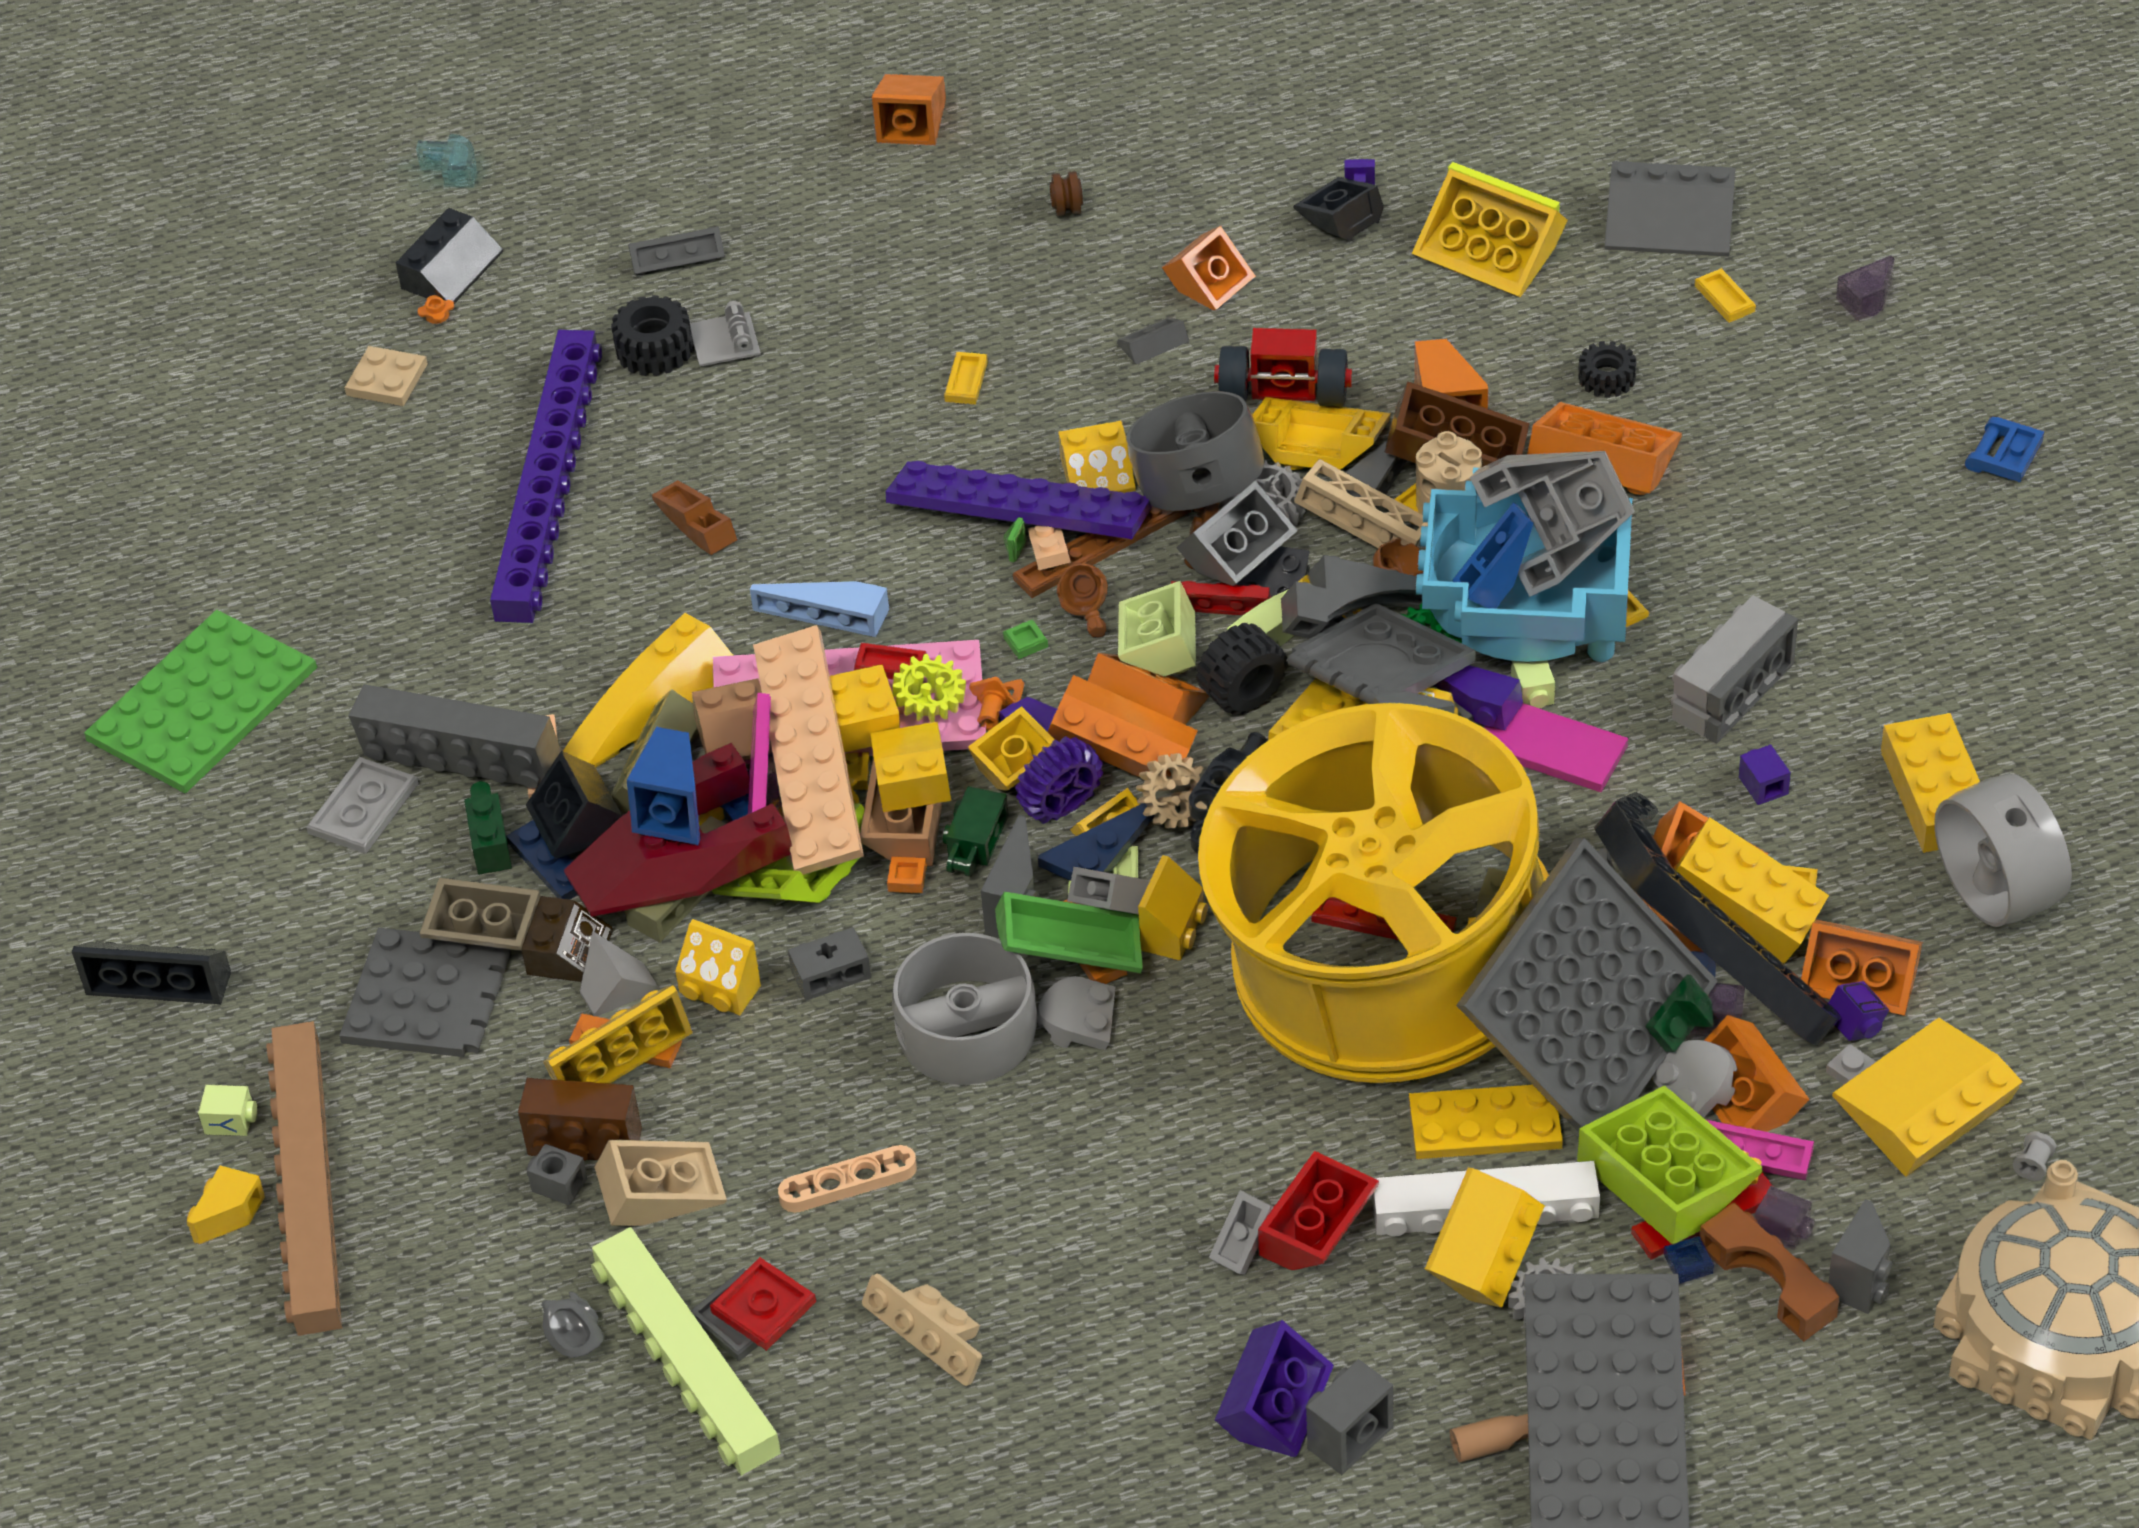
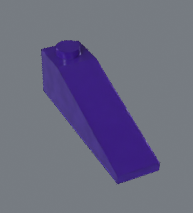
[1433,665,1523,730]

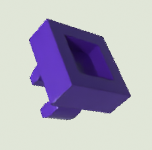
[1344,159,1375,185]

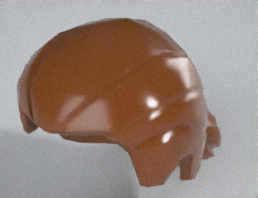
[1373,538,1424,576]
[1056,563,1108,638]

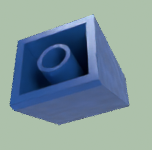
[627,727,700,845]

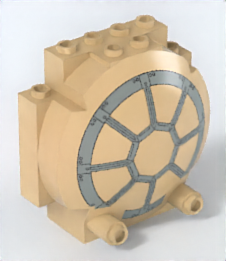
[1933,1160,2139,1440]

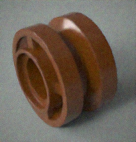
[1049,171,1083,216]

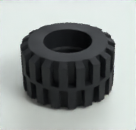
[611,295,693,376]
[1196,623,1288,715]

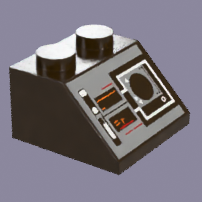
[521,896,613,982]

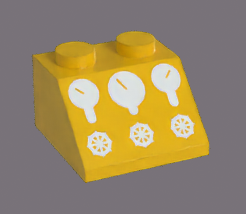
[1058,421,1136,493]
[675,919,761,1015]

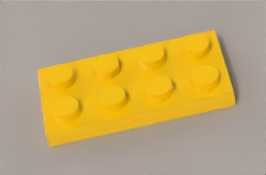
[1409,1085,1563,1159]

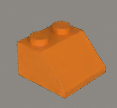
[1162,226,1255,311]

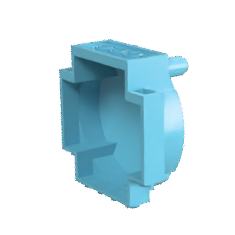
[1416,467,1633,662]

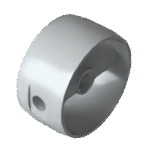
[1934,773,2072,927]
[892,933,1037,1085]

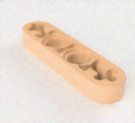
[778,1145,917,1213]

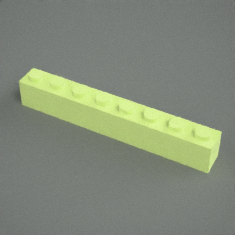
[591,1227,781,1475]

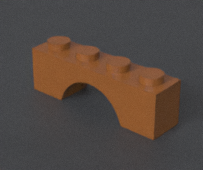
[1699,1203,1839,1342]

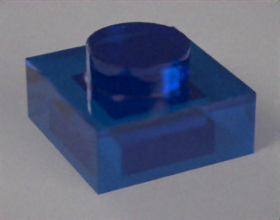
[1664,1236,1714,1284]

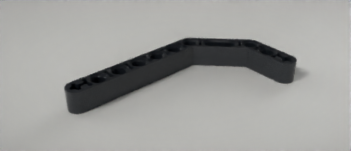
[1594,792,1841,1045]

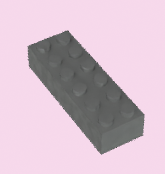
[348,684,561,788]

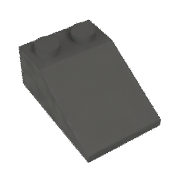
[981,815,1038,939]

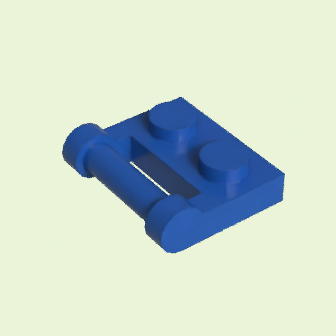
[1965,417,2044,482]

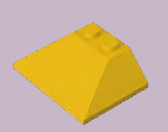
[1252,397,1390,473]

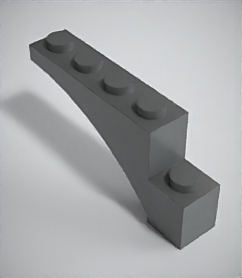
[1281,555,1422,639]

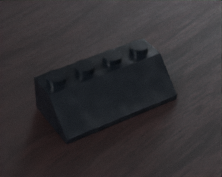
[72,942,231,1005]

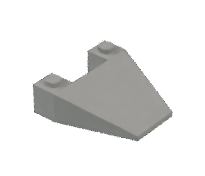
[1470,451,1635,597]

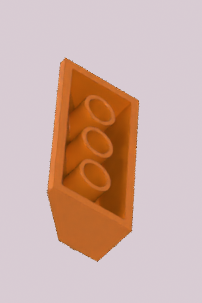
[1048,675,1198,791]

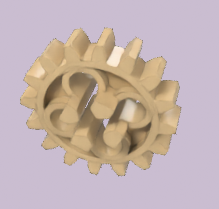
[1136,753,1207,829]

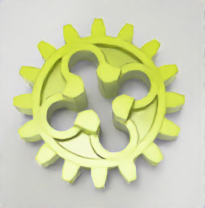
[892,654,966,722]

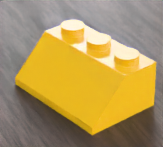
[1425,1167,1545,1308]

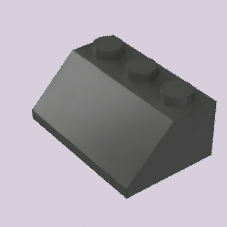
[1176,481,1298,586]

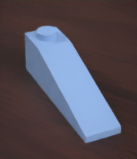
[750,581,889,637]

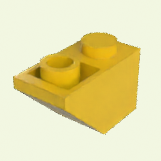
[187,1165,265,1244]

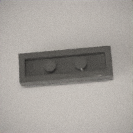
[628,226,725,275]

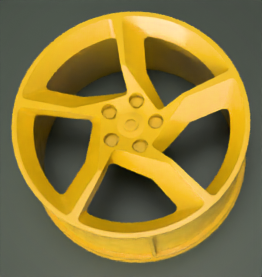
[1198,703,1549,1083]

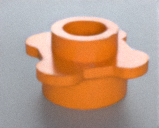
[418,295,454,324]

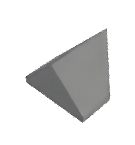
[580,932,659,1017]

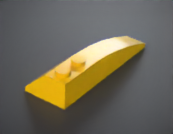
[563,613,733,767]

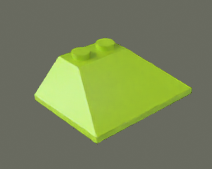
[712,803,864,903]

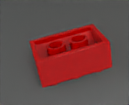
[1258,1151,1379,1271]

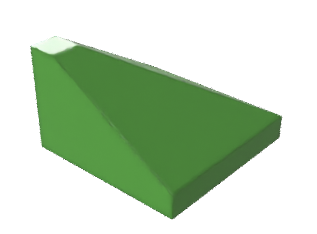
[1003,517,1026,562]

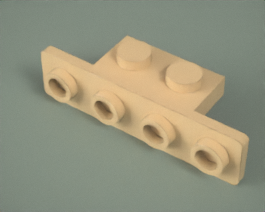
[862,1274,982,1386]

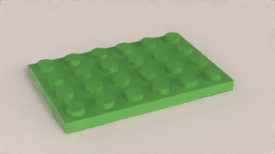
[84,610,317,794]

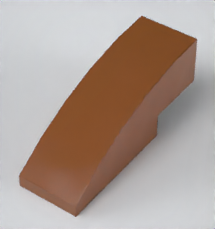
[652,480,737,555]

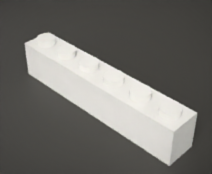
[1372,1161,1600,1236]

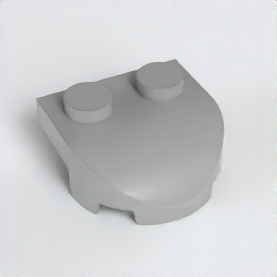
[1037,976,1115,1050]
[1651,1040,1737,1118]

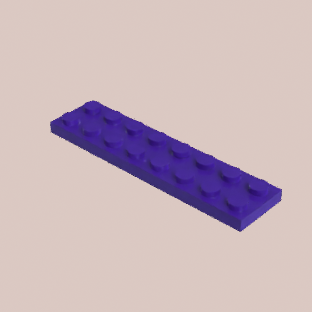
[885,461,1152,539]

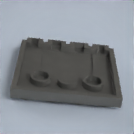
[1287,603,1475,704]
[339,927,511,1057]

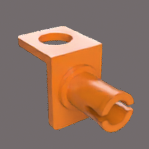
[969,677,1024,731]

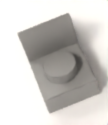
[1209,1190,1273,1275]

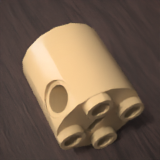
[1416,431,1482,515]

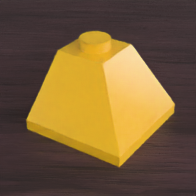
[968,706,1055,790]

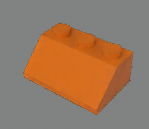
[1088,653,1209,725]
[1801,920,1923,1015]
[1704,1015,1810,1132]

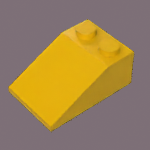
[870,721,951,812]

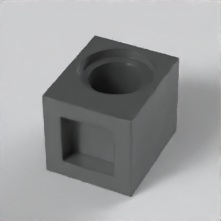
[527,1144,588,1206]

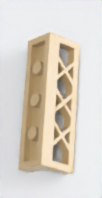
[1294,459,1428,548]

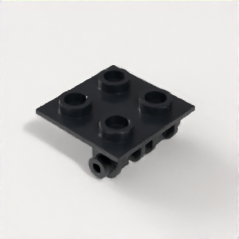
[1236,546,1310,597]

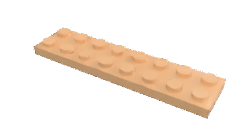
[753,625,864,875]

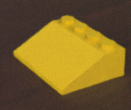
[1412,169,1567,297]
[543,985,693,1084]
[1832,1017,2023,1177]

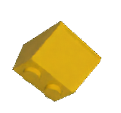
[1138,855,1208,961]

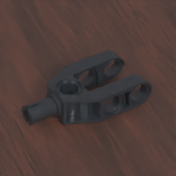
[1189,732,1268,853]

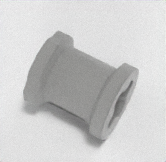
[2013,1131,2057,1181]

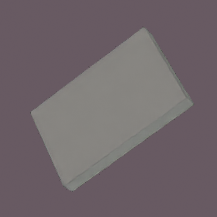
[306,757,419,854]

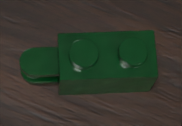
[464,781,512,875]
[943,786,1009,877]

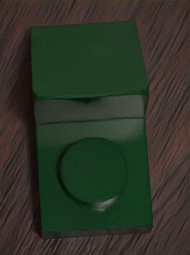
[1645,975,1713,1052]

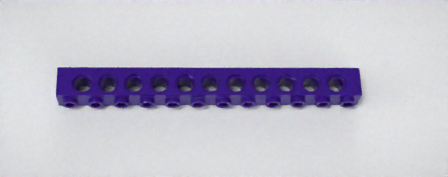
[490,330,602,623]

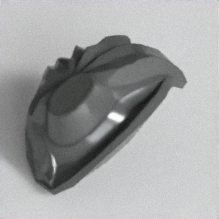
[541,1291,604,1358]

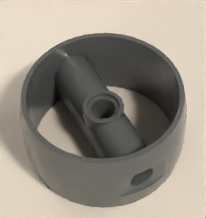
[1126,391,1264,511]

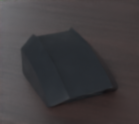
[1293,177,1384,241]

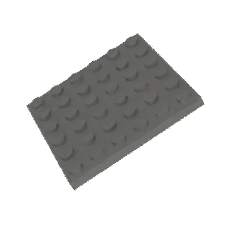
[1456,838,1718,1132]

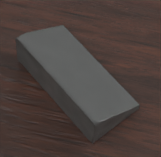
[1116,317,1189,365]

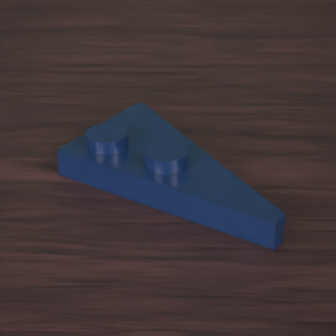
[1038,804,1155,881]

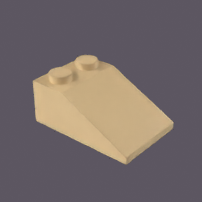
[595,1140,727,1226]

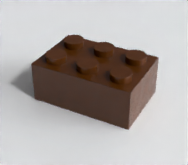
[518,1078,642,1161]

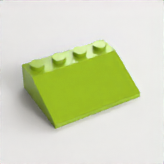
[1577,1085,1762,1245]

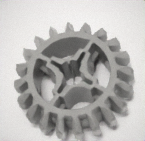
[1220,460,1306,526]

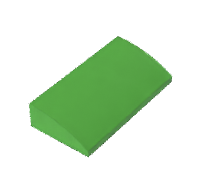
[995,892,1143,973]

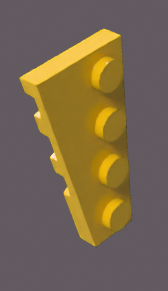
[1268,678,1364,741]

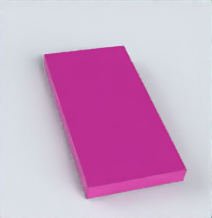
[1484,703,1628,792]

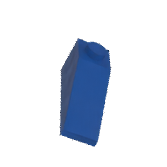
[1452,502,1534,609]

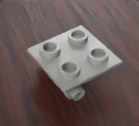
[690,301,761,367]

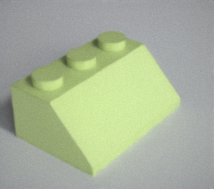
[1118,581,1196,676]

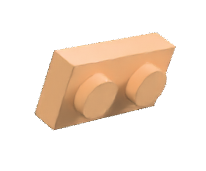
[1027,525,1070,570]

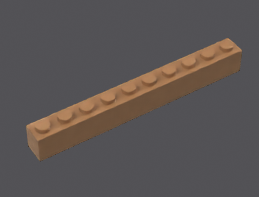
[266,1021,342,1336]

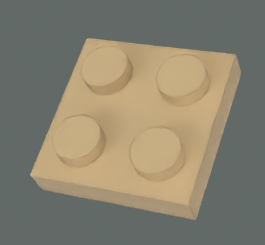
[344,346,427,406]

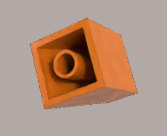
[872,74,946,145]
[1414,339,1488,409]

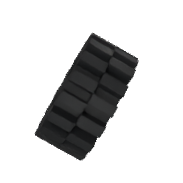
[1578,341,1636,398]

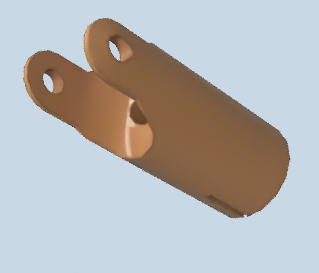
[1450,1414,1528,1463]

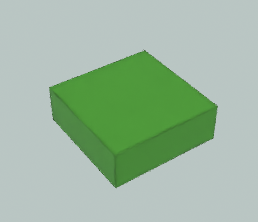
[1003,619,1048,659]

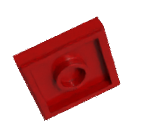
[710,1257,817,1351]

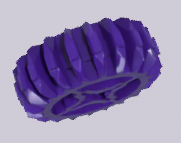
[1015,737,1103,824]

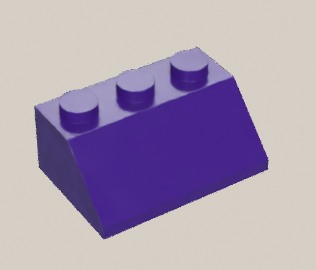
[1214,1320,1334,1457]

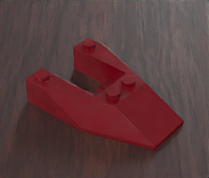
[564,743,792,917]

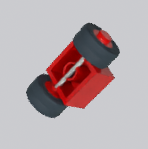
[1214,328,1352,407]

